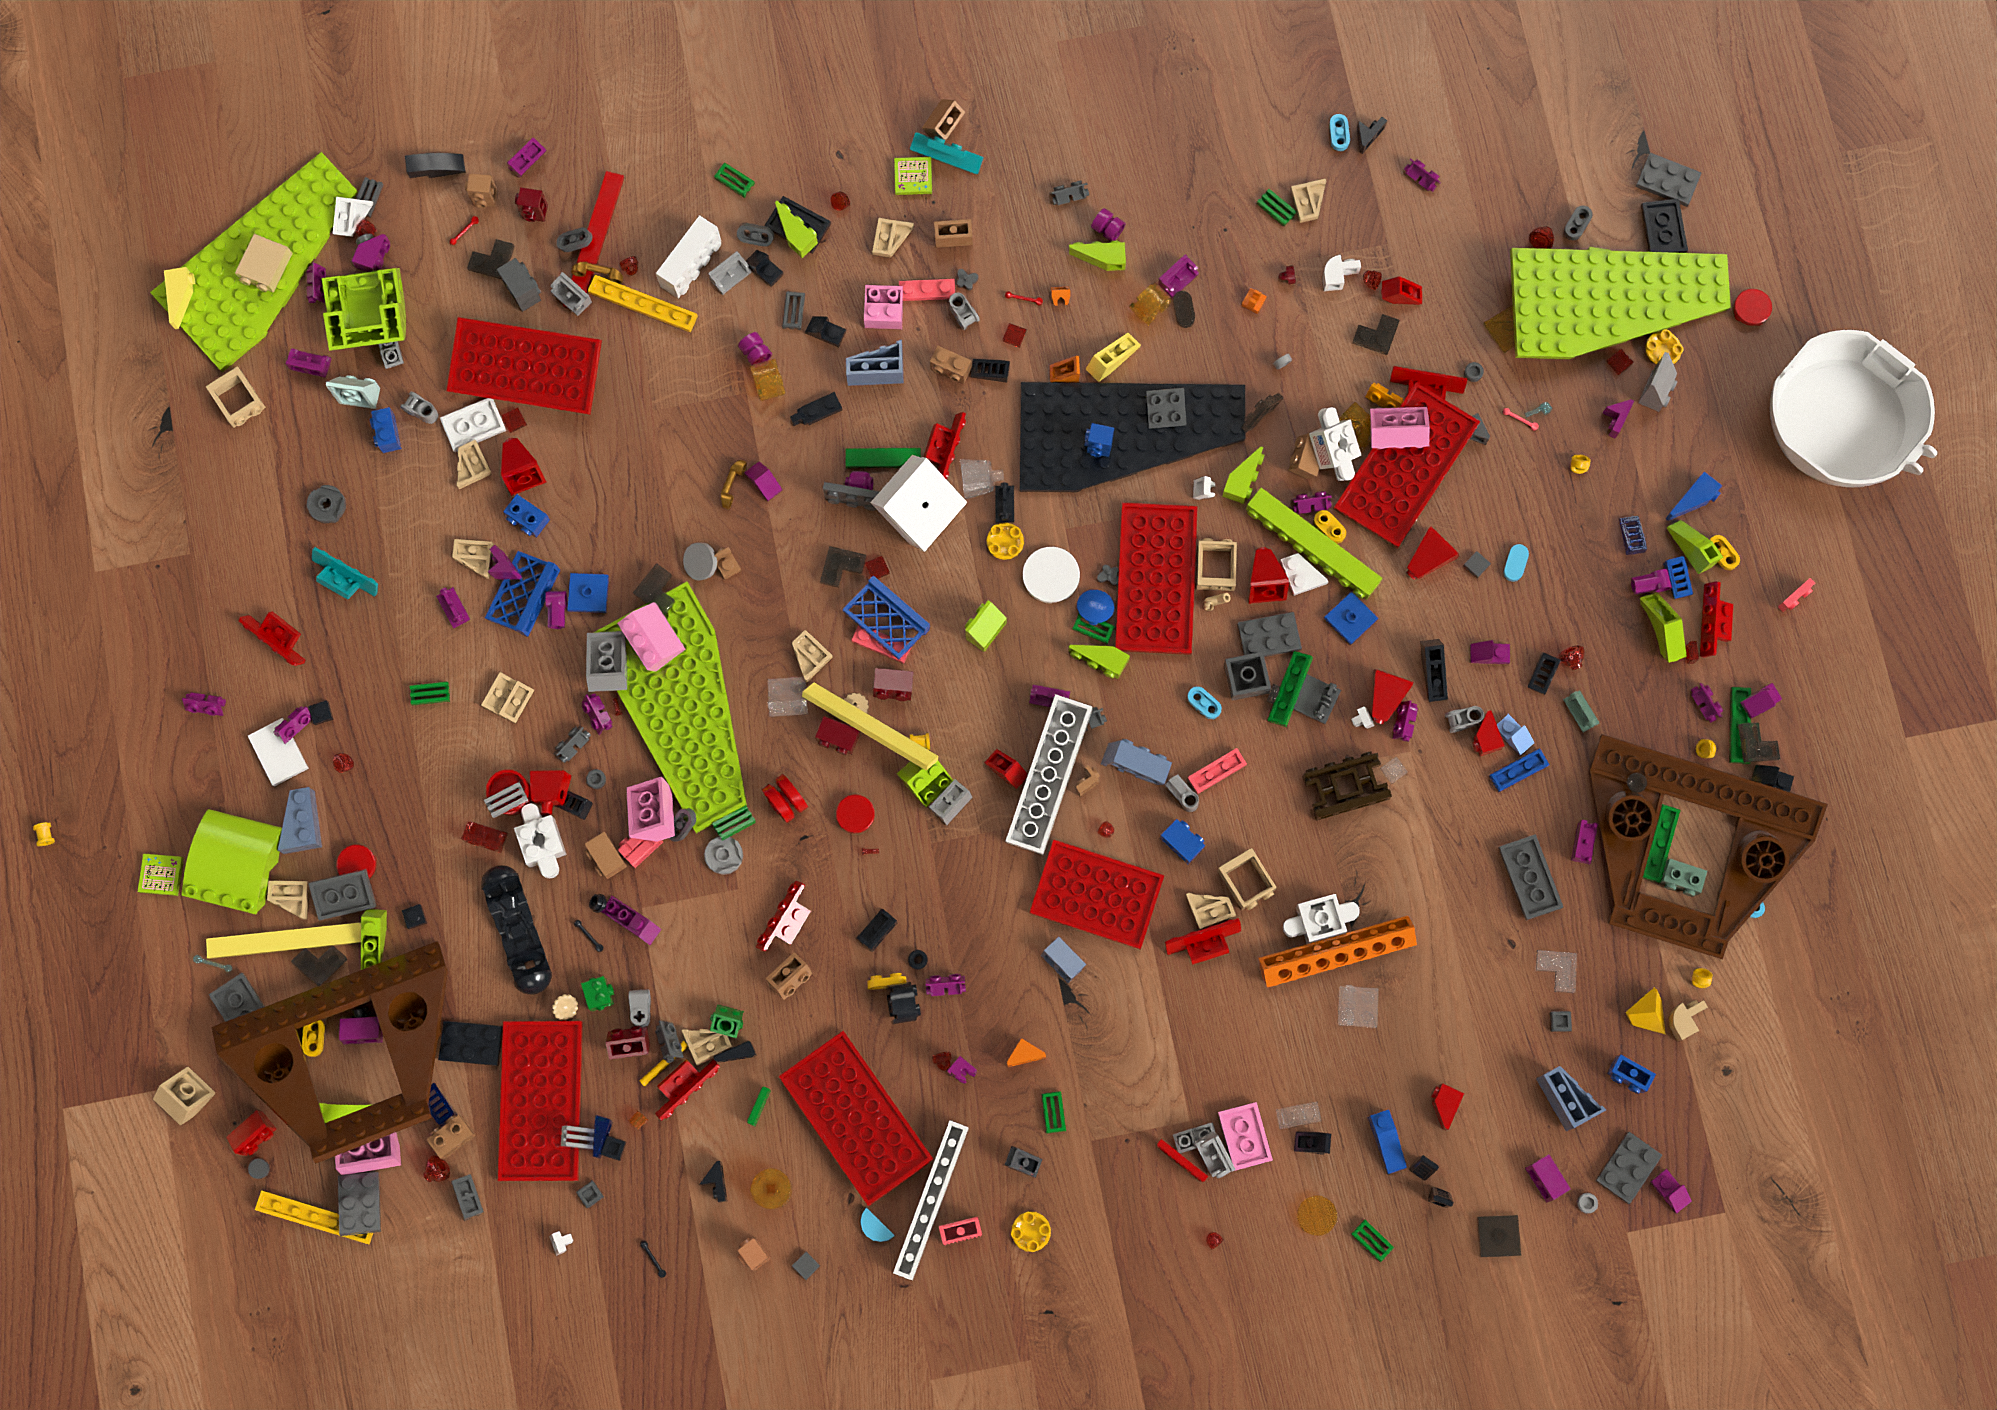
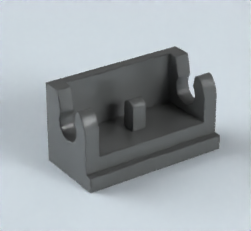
[451,1174,484,1221]

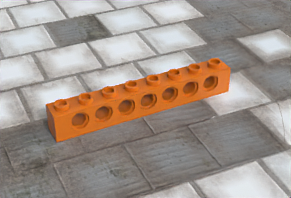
[1258,916,1417,988]

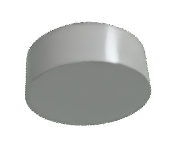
[1273,354,1292,369]
[1577,1193,1598,1213]

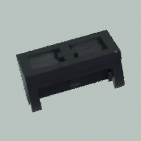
[856,909,898,952]

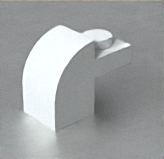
[1322,255,1361,291]

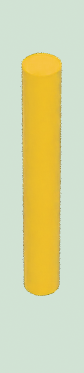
[640,1041,689,1087]

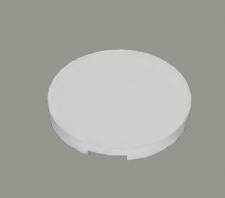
[1023,547,1080,603]

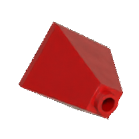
[501,437,547,496]
[1406,526,1459,580]
[1248,547,1289,604]
[1371,669,1414,724]

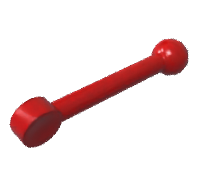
[449,216,479,245]
[1005,291,1043,306]

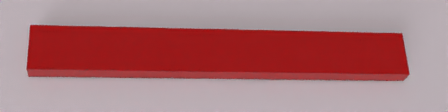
[563,171,624,308]

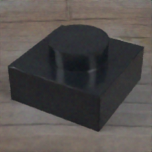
[308,700,334,725]
[402,904,427,930]
[601,1136,627,1161]

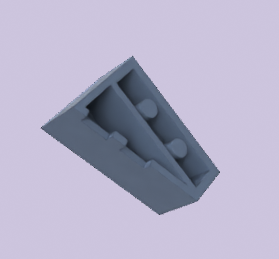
[846,340,904,386]
[1101,739,1172,785]
[278,787,322,854]
[1536,1066,1606,1131]

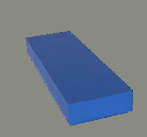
[1489,748,1550,793]

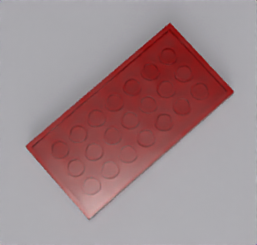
[446,317,602,415]
[1334,382,1481,548]
[1115,502,1198,655]
[498,1021,583,1181]
[779,1031,934,1207]

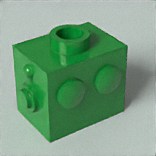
[581,976,615,1012]
[710,1004,744,1038]

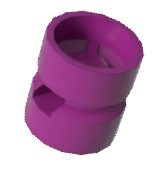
[1091,208,1126,242]
[738,332,772,368]

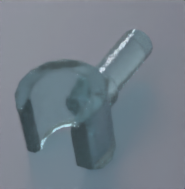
[1525,402,1552,418]

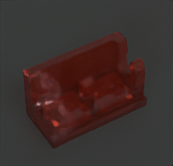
[461,821,508,853]

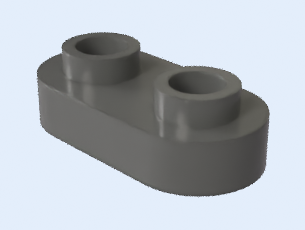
[1564,206,1593,240]
[737,223,774,246]
[557,227,592,252]
[669,808,696,842]

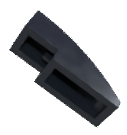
[405,153,466,178]

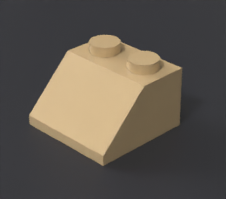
[153,1067,215,1126]

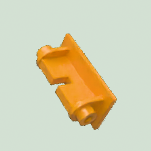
[1365,382,1404,408]

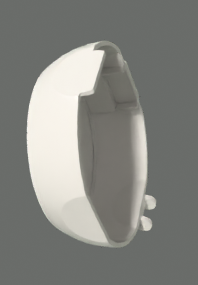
[1770,330,1937,487]

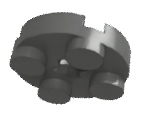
[307,485,346,523]

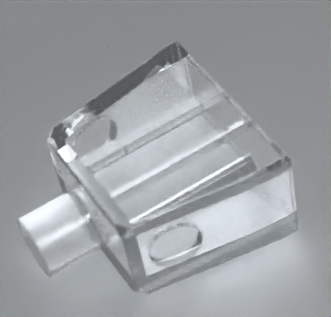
[960,459,1004,499]

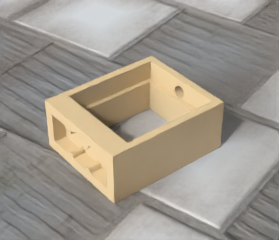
[206,366,266,427]
[1196,538,1237,591]
[1217,848,1277,910]

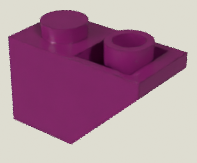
[352,234,390,272]

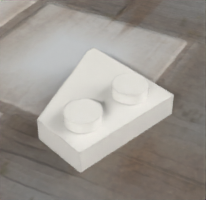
[333,197,373,237]
[1280,553,1328,596]

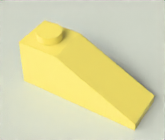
[164,267,195,329]
[1086,333,1141,382]

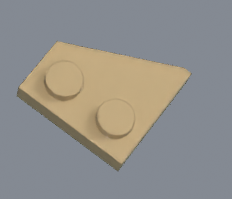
[1290,179,1326,223]
[872,218,914,258]
[457,440,492,489]
[452,539,493,579]
[792,630,833,682]
[267,881,309,919]
[1186,893,1236,930]
[682,1029,733,1066]

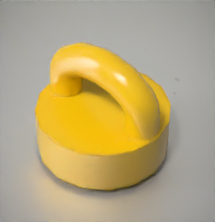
[1571,455,1590,474]
[1696,739,1716,758]
[1692,968,1713,988]

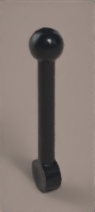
[574,920,604,952]
[640,1241,666,1278]

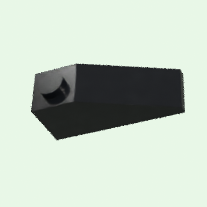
[1420,639,1448,702]

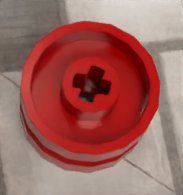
[486,769,532,816]
[761,773,808,823]

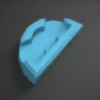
[861,1207,895,1242]

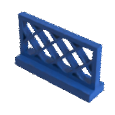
[485,551,560,637]
[842,575,930,660]

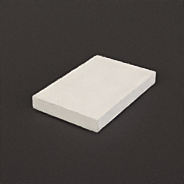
[440,398,507,452]
[248,718,309,787]

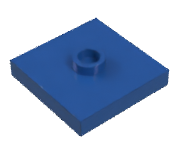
[568,573,609,613]
[1324,592,1378,645]

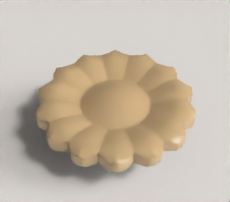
[844,693,869,713]
[552,994,578,1021]

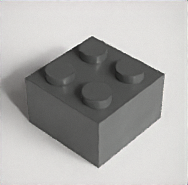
[497,258,541,312]
[1224,652,1271,701]

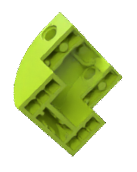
[322,268,406,351]
[182,809,282,914]

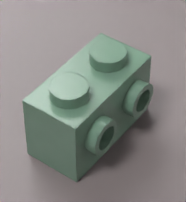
[1659,859,1707,897]

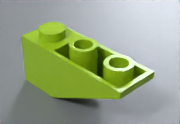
[775,201,818,258]
[1069,241,1126,271]
[1222,447,1265,504]
[1667,520,1723,574]
[1068,645,1130,679]
[361,909,387,970]

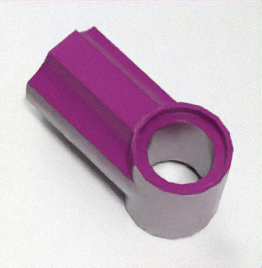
[1631,569,1672,594]
[546,591,567,629]

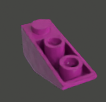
[601,896,662,945]

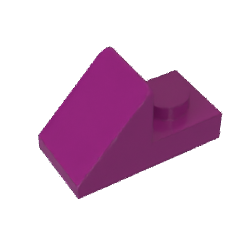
[1603,399,1634,439]
[488,545,522,579]
[1470,640,1510,664]
[1740,683,1782,719]
[1650,1169,1692,1214]

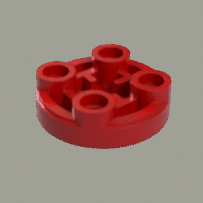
[1733,289,1772,326]
[836,794,875,834]
[336,845,377,879]

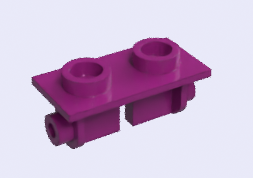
[1404,159,1441,192]
[306,262,326,303]
[1291,491,1332,514]
[436,587,470,629]
[1691,683,1723,723]
[1029,685,1070,707]
[182,692,226,716]
[582,693,613,735]
[1392,700,1418,742]
[273,706,312,744]
[926,974,966,996]

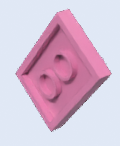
[1218,1102,1273,1171]

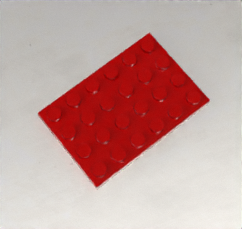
[1029,839,1165,950]

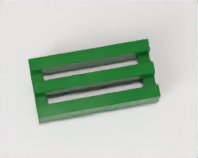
[714,162,755,198]
[1256,189,1297,226]
[1072,614,1115,644]
[410,682,450,706]
[712,805,756,841]
[747,1086,771,1127]
[1041,1091,1066,1134]
[1351,1219,1394,1262]

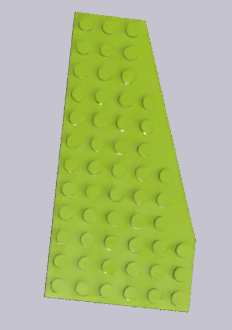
[150,152,358,372]
[1510,248,1731,359]
[593,582,747,834]

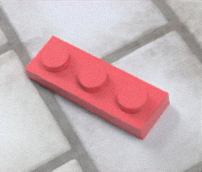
[899,279,955,301]
[852,625,912,664]
[1187,748,1247,795]

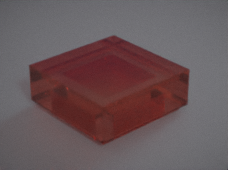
[1003,323,1027,348]
[1606,348,1634,375]
[501,408,527,433]
[865,556,890,579]
[1685,641,1699,664]

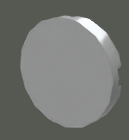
[683,542,717,581]
[704,836,743,875]

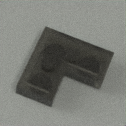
[467,239,515,279]
[1352,314,1400,355]
[1241,393,1284,433]
[820,546,867,588]
[633,563,675,616]
[1738,722,1780,763]
[291,946,348,986]

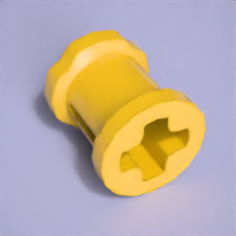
[910,733,930,750]
[33,822,55,846]

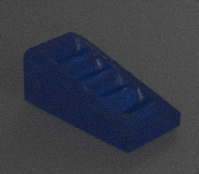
[1619,516,1647,555]
[428,1083,458,1126]
[593,1115,613,1159]

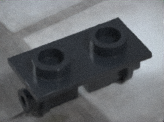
[995,482,1014,523]

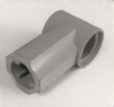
[1165,774,1199,812]

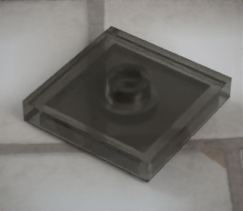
[1477,1215,1521,1258]

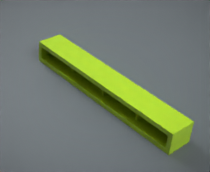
[1246,488,1383,600]

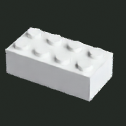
[656,215,721,299]

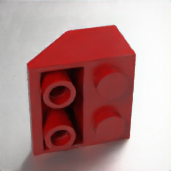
[226,1110,277,1156]

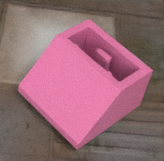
[864,285,903,329]

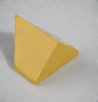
[1625,987,1666,1035]

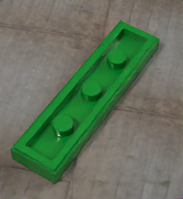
[846,448,921,468]
[1268,651,1313,727]
[1729,687,1751,764]
[1643,804,1681,884]

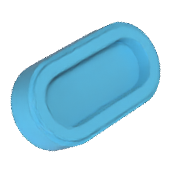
[1503,544,1529,582]

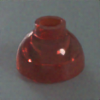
[1529,226,1554,249]
[1558,645,1585,670]
[423,1155,450,1182]

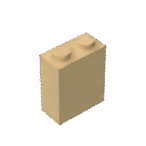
[235,234,292,293]

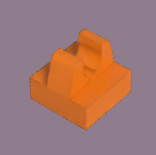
[1051,286,1070,306]
[1241,288,1267,314]

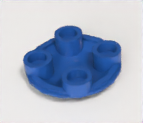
[1076,590,1114,625]

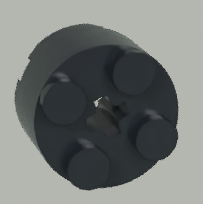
[886,982,921,1024]

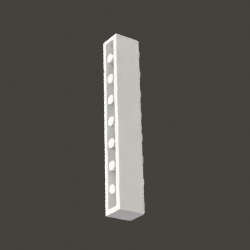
[893,1121,969,1280]

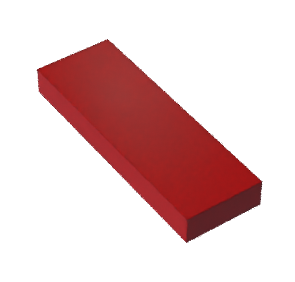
[1156,1139,1209,1183]

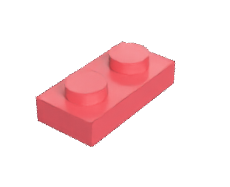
[1778,578,1815,612]

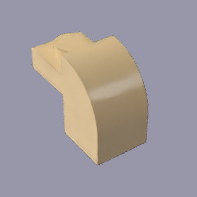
[1669,1000,1708,1041]

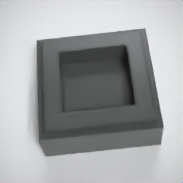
[1463,551,1491,578]
[1550,1011,1572,1032]
[576,1180,604,1209]
[792,1251,820,1280]

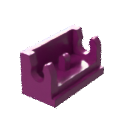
[507,138,547,178]
[1158,254,1199,299]
[285,348,331,378]
[1571,820,1598,864]
[339,1017,383,1045]
[947,1056,977,1084]
[1525,1155,1571,1203]

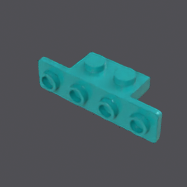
[910,132,984,174]
[312,547,378,600]

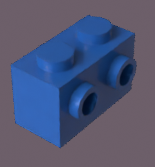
[370,407,402,453]
[1084,423,1114,457]
[503,494,550,538]
[1160,819,1205,864]
[1607,1054,1656,1094]

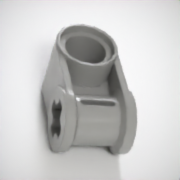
[949,293,980,330]
[400,391,438,424]
[1445,706,1484,733]
[629,989,651,1027]

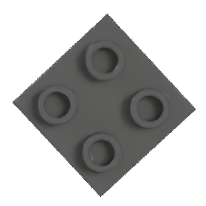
[1146,388,1186,429]
[1294,674,1341,724]

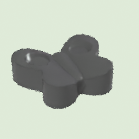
[957,269,979,290]
[1097,565,1119,586]

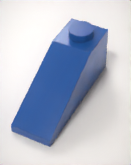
[1665,472,1722,521]
[1367,1110,1407,1174]

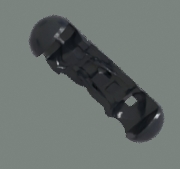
[481,865,552,995]

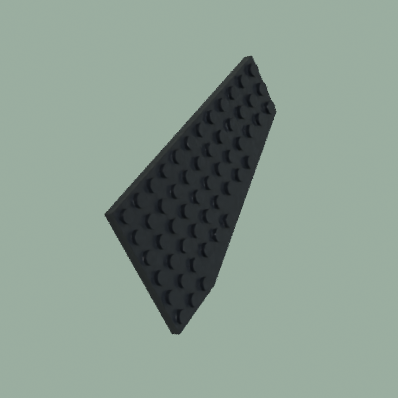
[1020,382,1246,492]

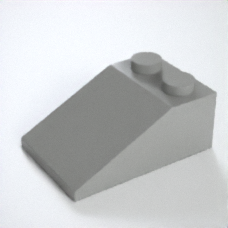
[1638,352,1677,412]
[586,631,627,692]

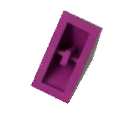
[744,461,782,501]

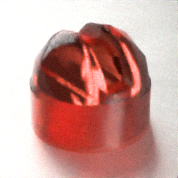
[1098,821,1115,838]
[1206,1232,1224,1250]

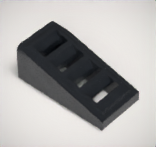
[970,359,1010,383]
[1527,652,1561,695]
[553,791,593,820]
[714,1041,757,1063]
[1409,1155,1439,1180]
[1427,1187,1454,1208]

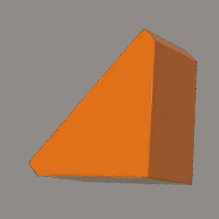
[1050,356,1080,383]
[1007,1038,1046,1067]

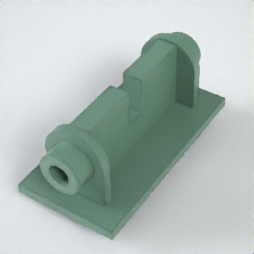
[1563,691,1599,732]

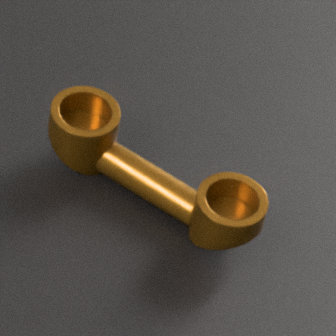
[571,262,623,284]
[721,460,747,510]

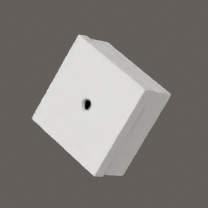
[870,455,967,552]

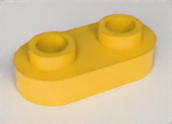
[1313,510,1346,544]
[1710,535,1740,570]
[867,973,907,990]
[302,1020,325,1057]

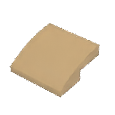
[481,672,534,723]

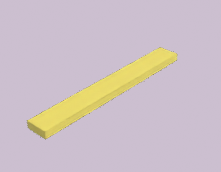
[802,683,938,771]
[206,923,361,959]

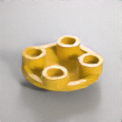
[1645,329,1683,364]
[986,523,1024,560]
[1011,1212,1051,1252]

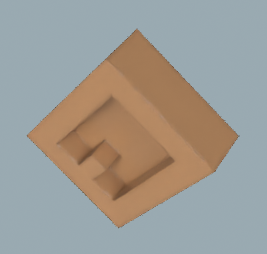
[714,547,741,580]
[1076,765,1100,797]

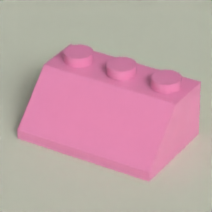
[1370,407,1430,449]
[617,602,685,671]
[627,777,675,841]
[335,1132,401,1175]

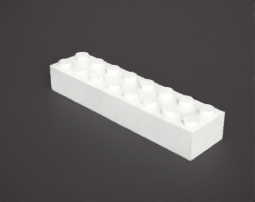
[1006,694,1093,855]

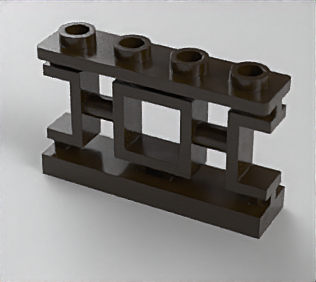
[1302,751,1392,821]

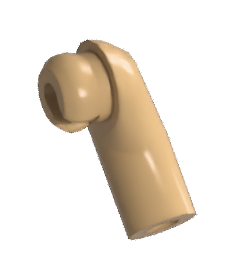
[1203,593,1231,611]

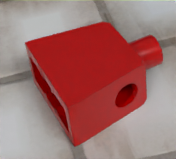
[530,770,571,816]

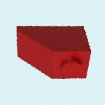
[1381,276,1422,305]
[1472,710,1505,757]
[984,749,1028,789]
[1431,1083,1465,1131]

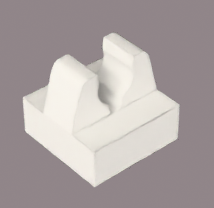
[1193,476,1215,500]
[1351,707,1375,729]
[550,1231,573,1256]

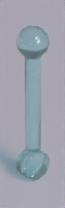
[193,955,232,972]

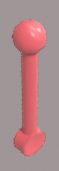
[1503,408,1539,431]

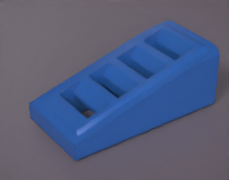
[1663,556,1693,599]

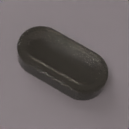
[1173,291,1195,328]

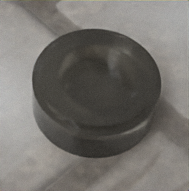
[1266,684,1280,704]
[1627,772,1647,792]

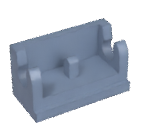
[1041,937,1086,983]

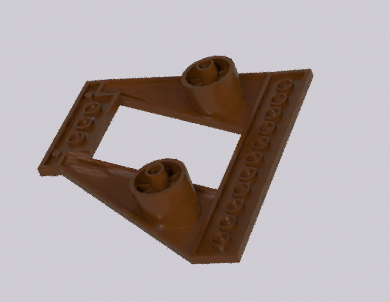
[1589,734,1828,960]
[211,941,448,1164]

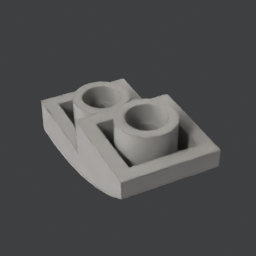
[379,341,404,369]
[1173,1123,1216,1153]

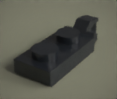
[790,392,843,426]

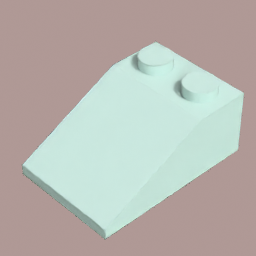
[326,376,380,409]

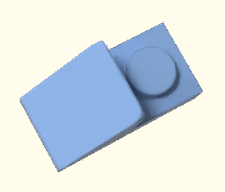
[1497,714,1534,756]

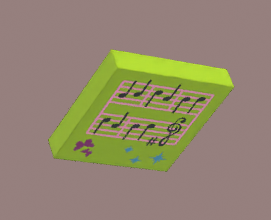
[894,157,932,195]
[138,854,184,896]

